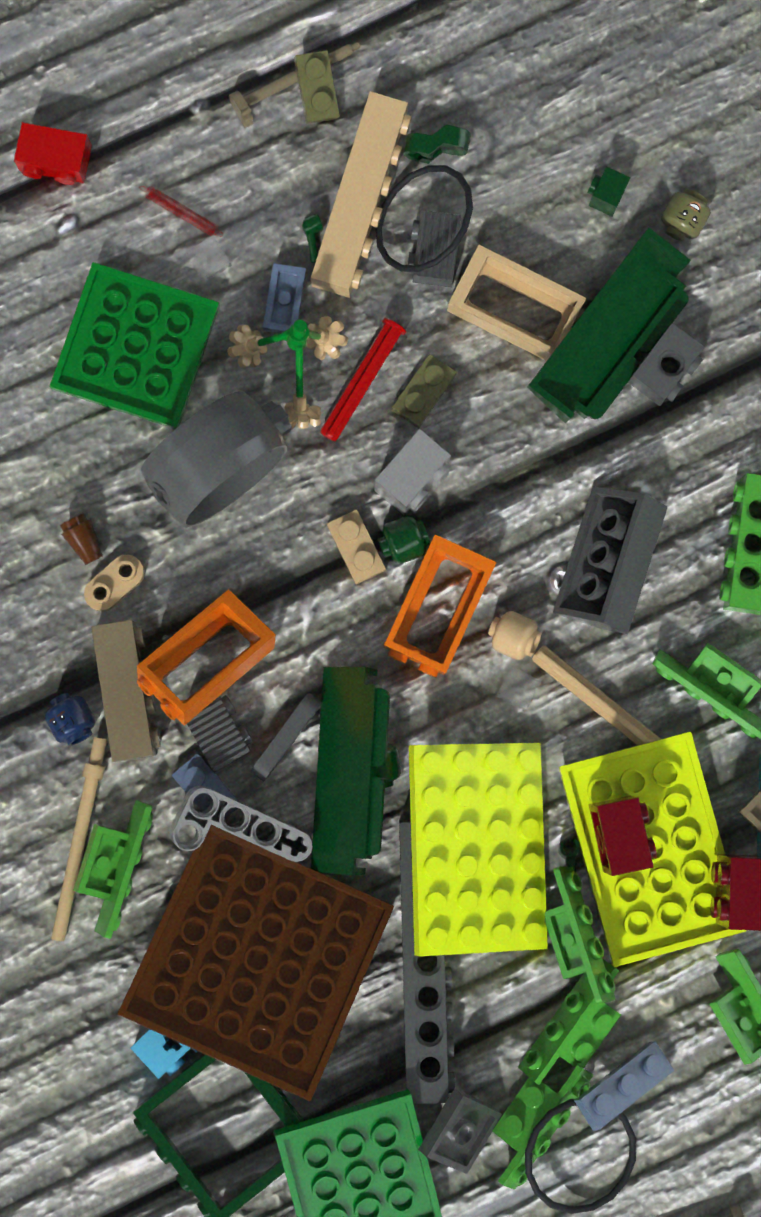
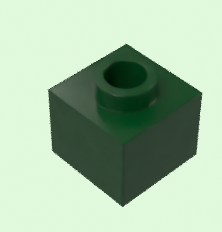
[587,166,630,217]

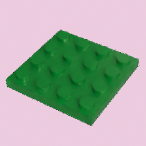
[49,262,220,429]
[273,1089,442,1217]

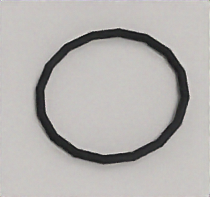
[375,165,473,272]
[525,1098,636,1214]

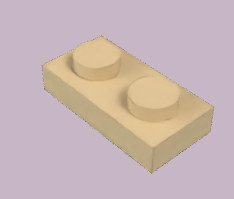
[327,509,386,585]

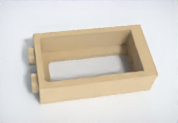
[447,244,586,361]

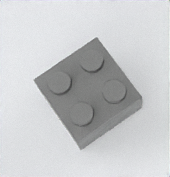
[374,429,451,517]

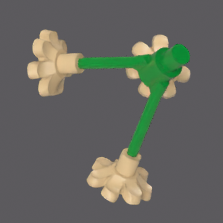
[227,316,348,429]

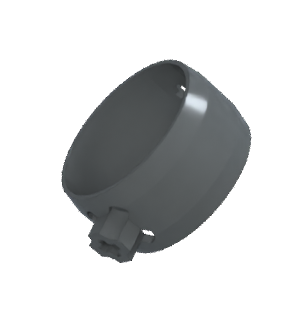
[141,391,292,528]

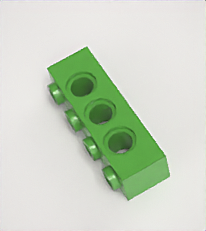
[719,473,761,615]

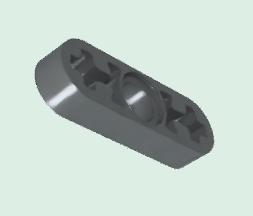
[250,693,323,782]

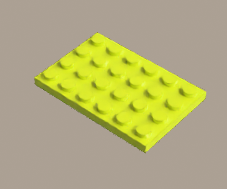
[558,732,747,967]
[409,743,548,957]

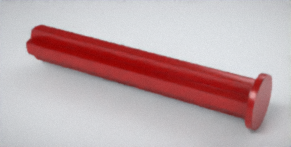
[320,318,406,441]

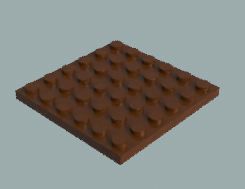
[117,825,394,1102]

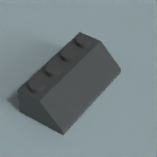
[553,486,668,635]

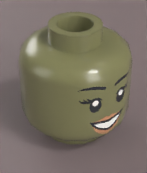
[661,189,711,242]

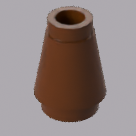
[60,513,103,565]

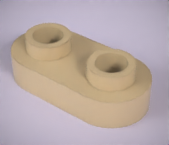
[84,555,145,612]

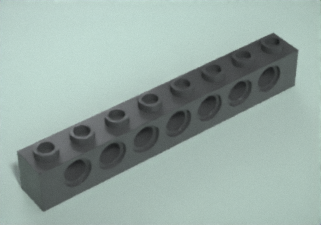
[399,822,455,1104]

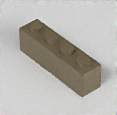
[91,620,161,762]

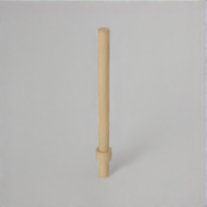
[51,737,107,941]

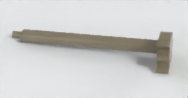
[229,42,360,128]

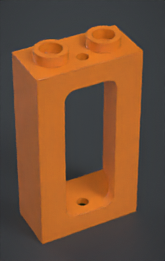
[384,534,497,678]
[137,589,276,726]

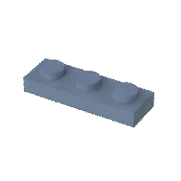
[574,1041,674,1131]

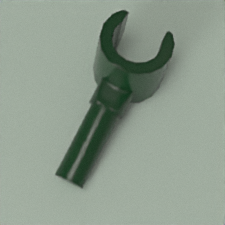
[302,214,323,263]
[558,839,580,872]

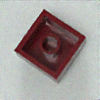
[588,796,657,876]
[710,854,761,931]

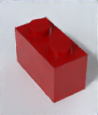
[14,122,92,185]

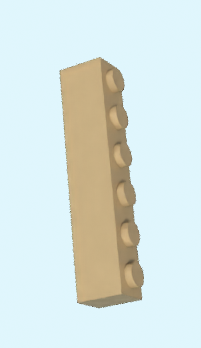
[311,91,412,298]

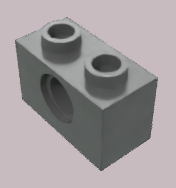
[628,323,705,406]

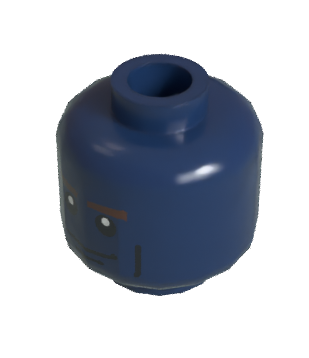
[45,693,95,746]

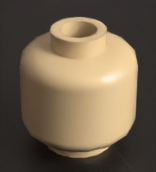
[489,611,542,660]

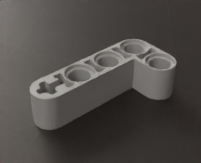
[170,785,313,862]

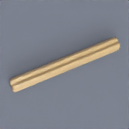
[532,645,661,745]

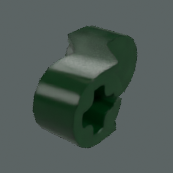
[403,124,471,164]

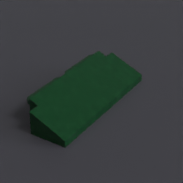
[527,227,691,423]
[311,667,390,876]

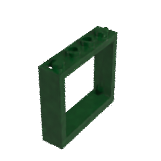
[133,1054,305,1217]

